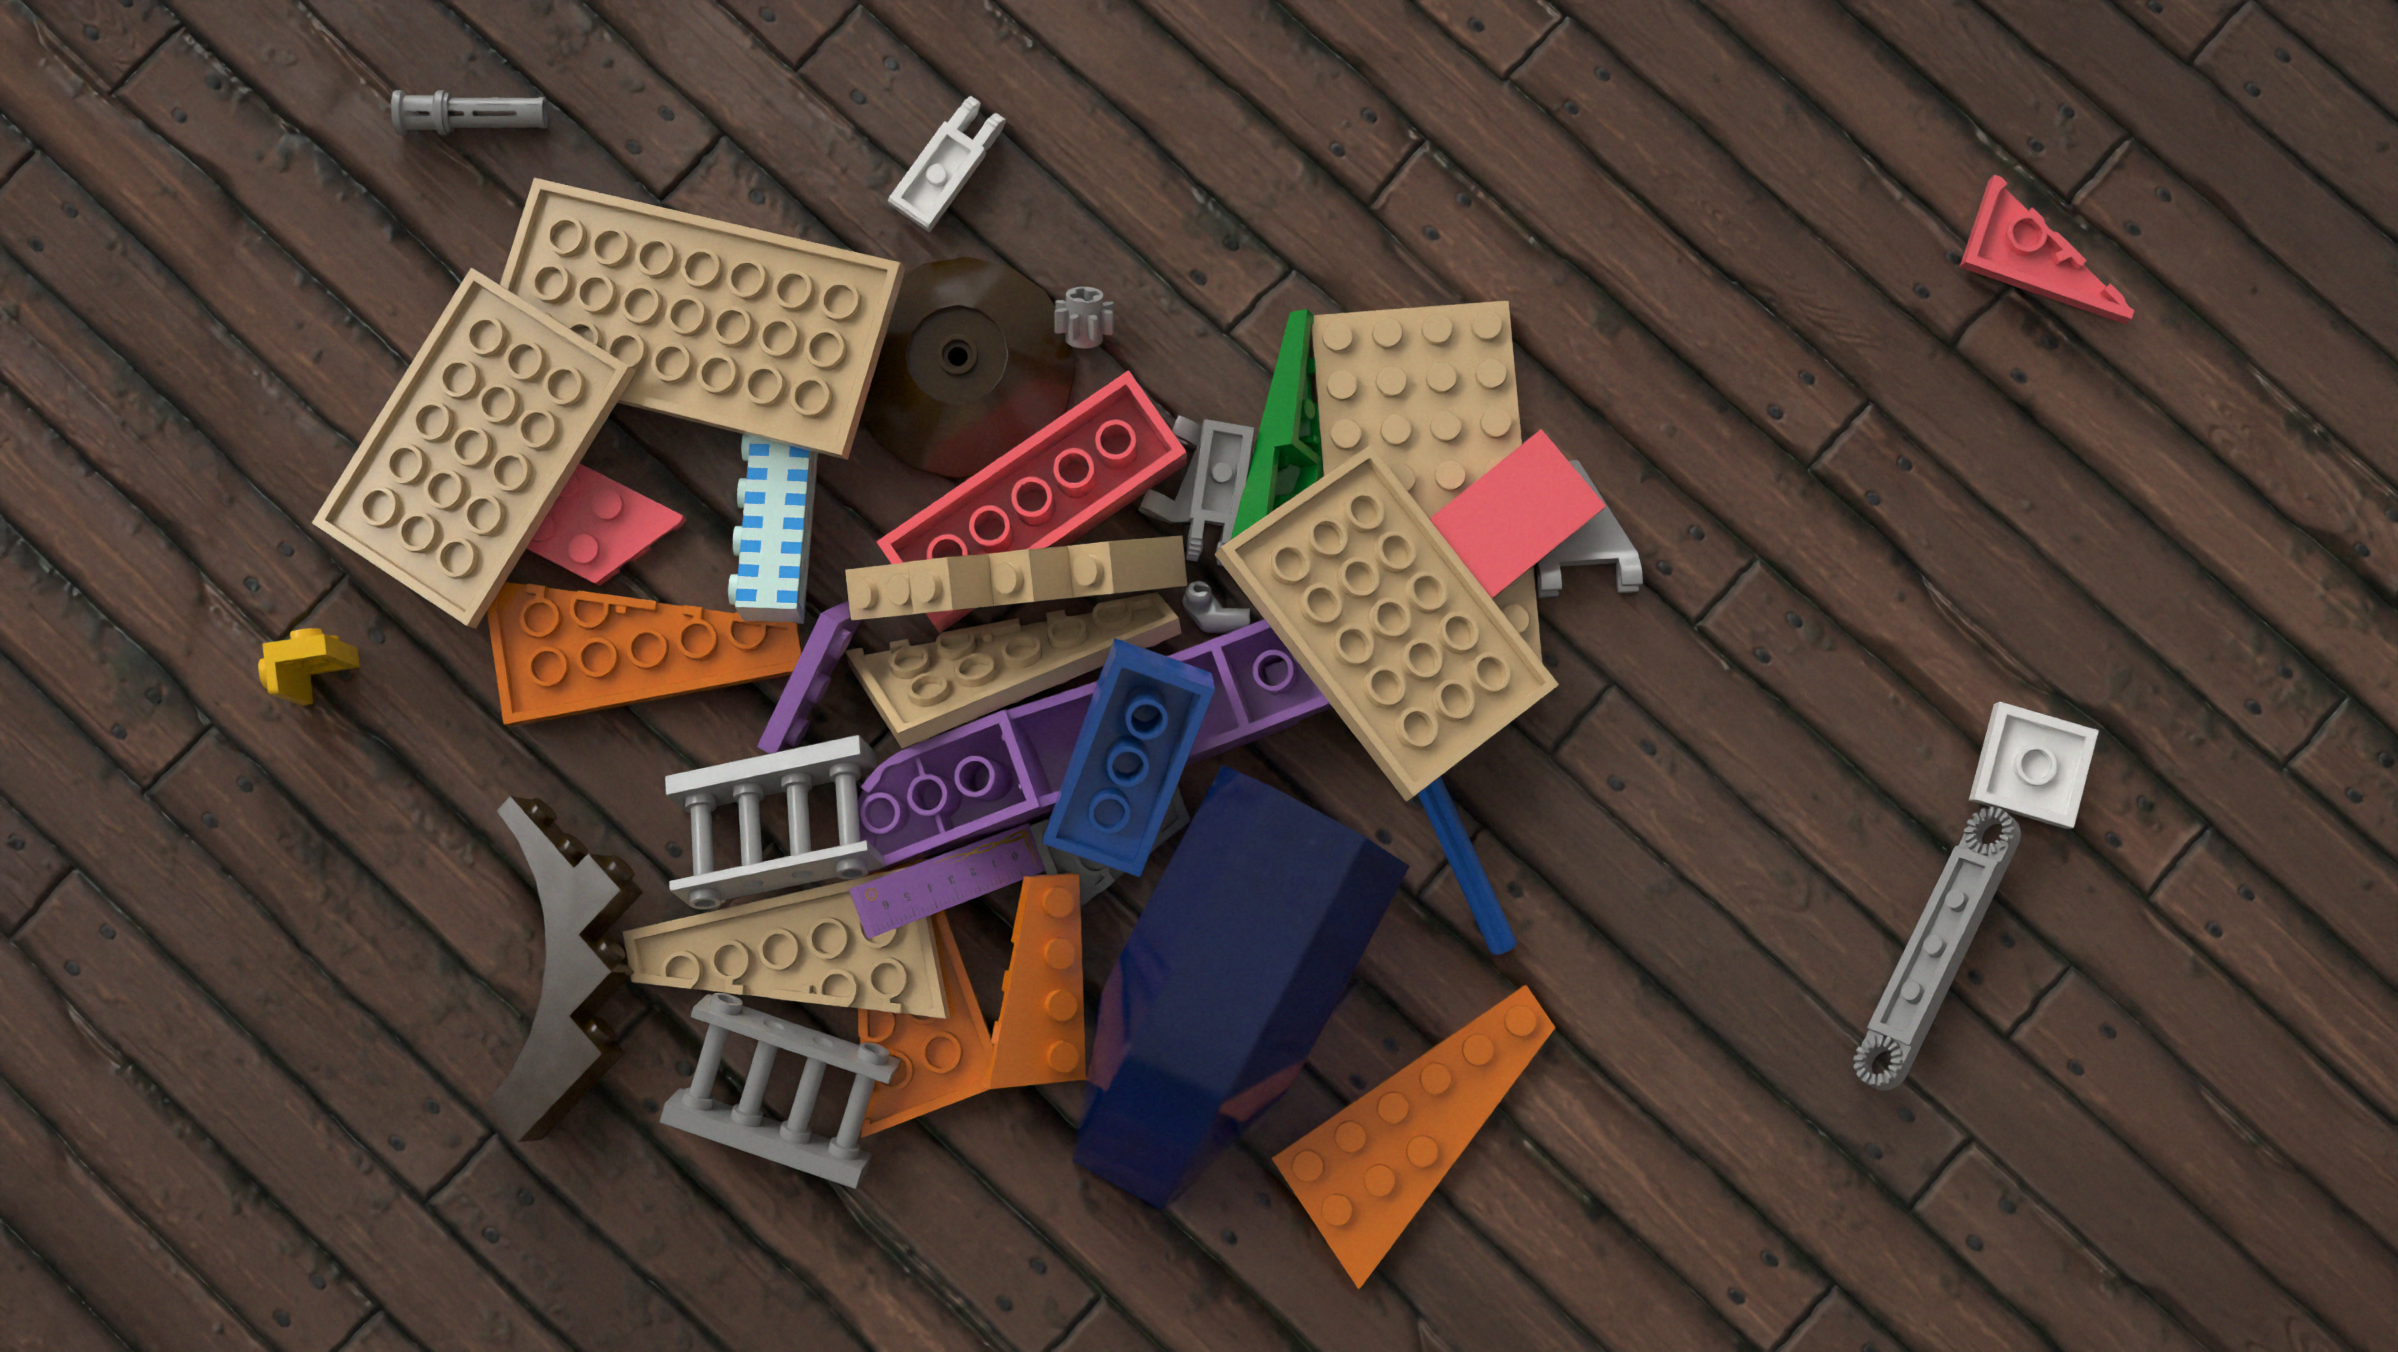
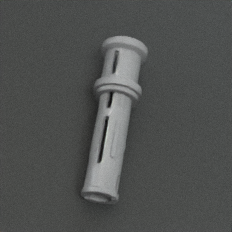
[391,90,549,135]

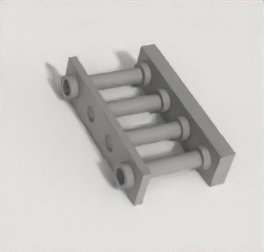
[665,735,885,909]
[660,993,902,1189]

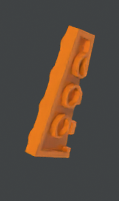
[982,873,1086,1089]

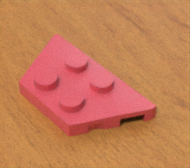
[526,463,687,586]

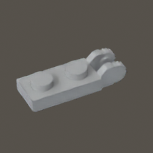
[1186,419,1254,566]

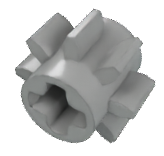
[1055,287,1114,348]

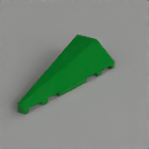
[1231,309,1324,540]

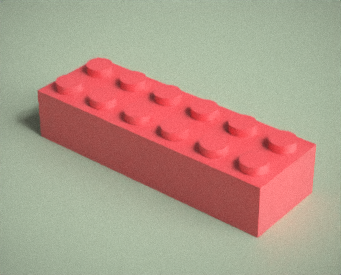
[877,370,1187,633]

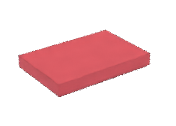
[1429,429,1606,599]

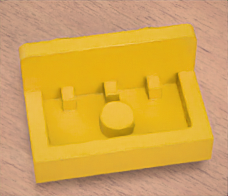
[258,628,360,705]

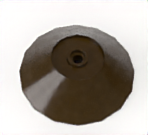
[861,256,1076,479]

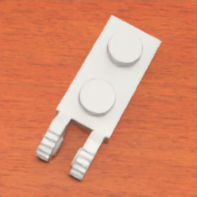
[888,96,1006,233]

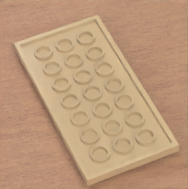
[500,178,905,460]
[1311,300,1542,662]

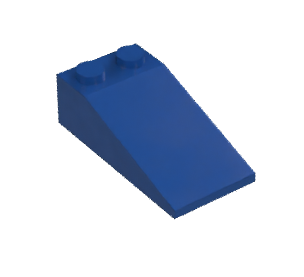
[1042,638,1215,877]

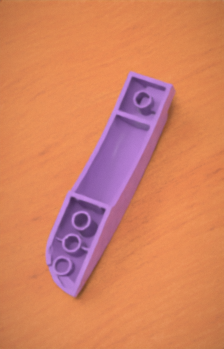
[849,619,1333,880]

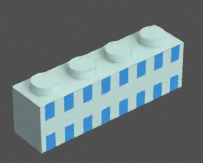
[728,434,818,624]

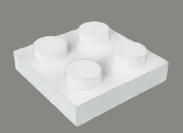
[1969,702,2099,829]

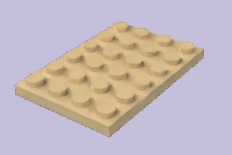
[312,268,636,629]
[1215,445,1559,802]

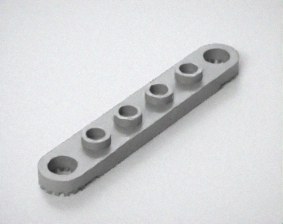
[1853,807,2021,1091]

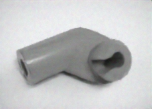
[1182,581,1250,633]

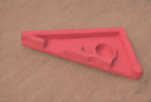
[1960,175,2135,324]

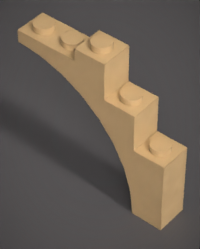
[845,536,1187,621]

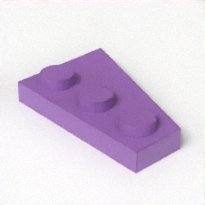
[757,601,862,754]

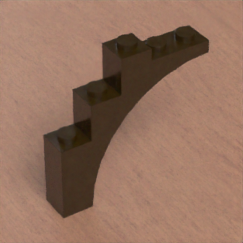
[485,796,643,1142]

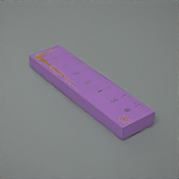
[849,823,1046,939]

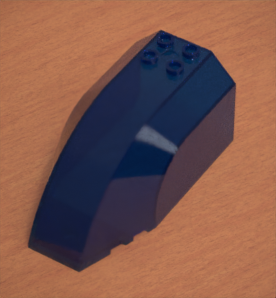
[1072,765,1410,1210]

